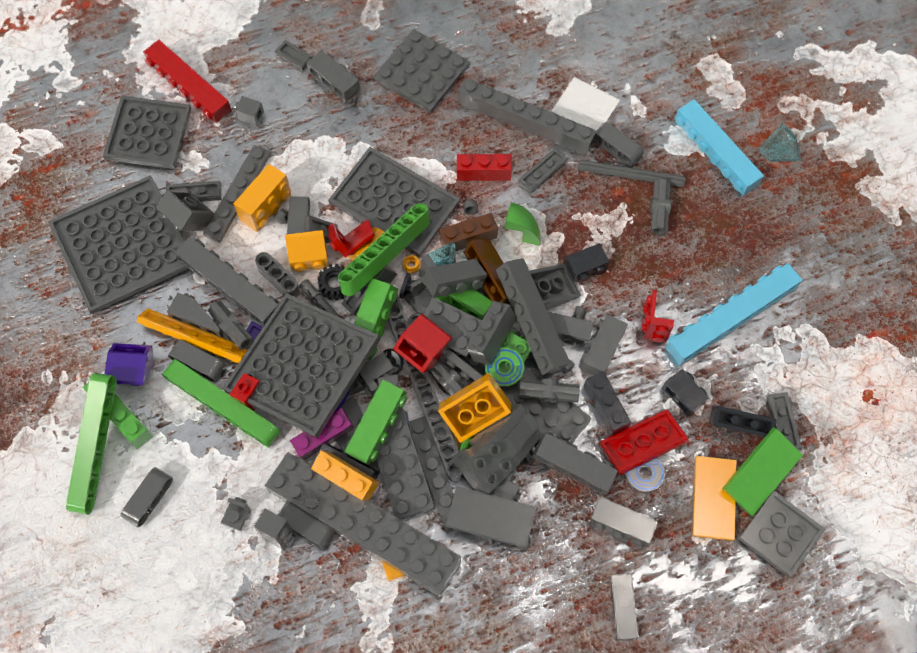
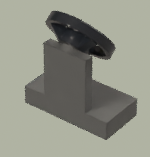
[399,254,437,299]
[358,349,404,397]

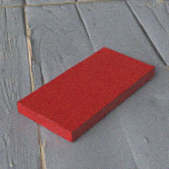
[599,409,689,476]

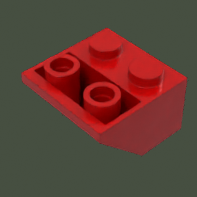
[393,314,453,373]

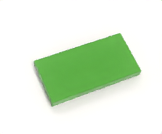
[722,428,803,516]

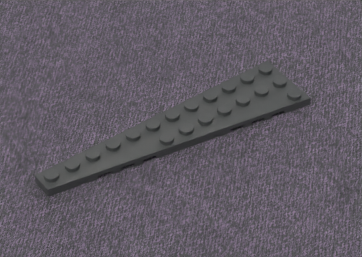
[404,280,592,444]

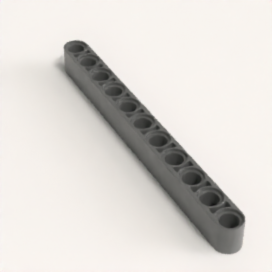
[387,296,464,482]

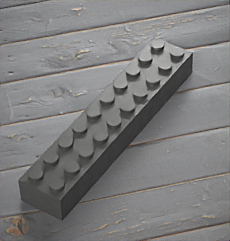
[264,452,462,597]

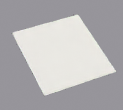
[552,77,620,130]

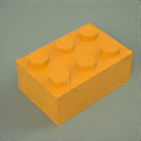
[233,164,291,232]
[438,372,512,443]

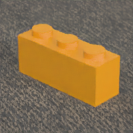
[311,451,379,500]

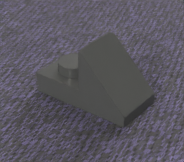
[304,215,338,244]

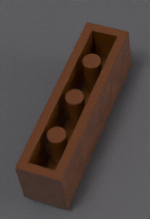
[463,238,513,309]

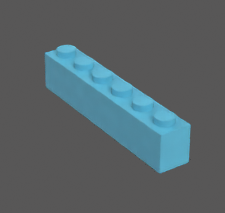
[675,99,764,195]

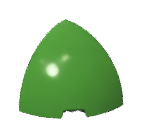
[505,202,541,246]

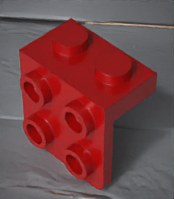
[327,220,375,258]
[641,290,674,343]

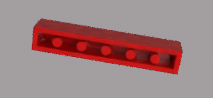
[143,39,232,123]

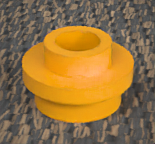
[402,255,421,273]

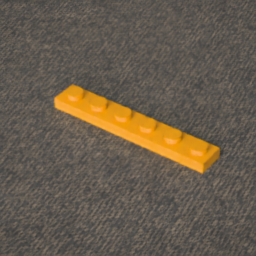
[137,308,249,363]

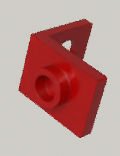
[229,373,260,411]

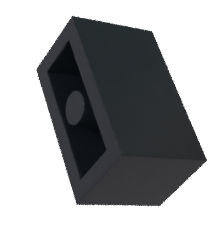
[564,243,610,282]
[662,369,709,418]

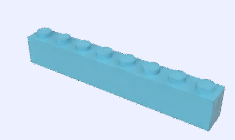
[666,263,803,366]

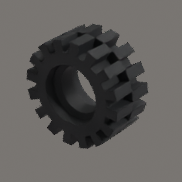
[317,264,345,301]

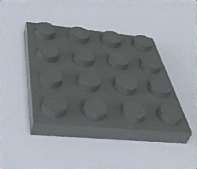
[373,29,470,114]
[103,95,192,169]

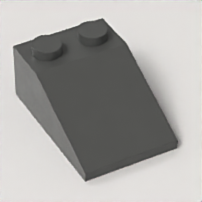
[530,264,581,310]

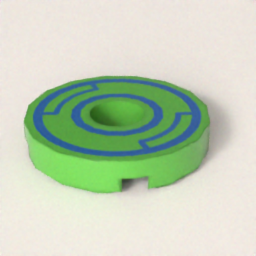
[485,348,525,387]

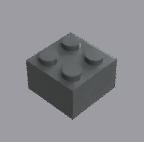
[156,190,214,232]

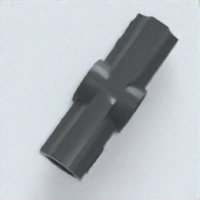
[650,179,671,235]
[208,301,254,350]
[428,358,465,396]
[519,379,580,403]

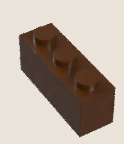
[439,212,498,255]

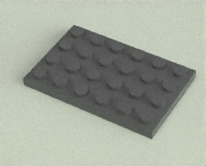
[328,147,460,257]

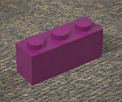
[290,408,355,460]

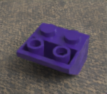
[104,343,154,386]

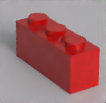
[457,154,512,181]

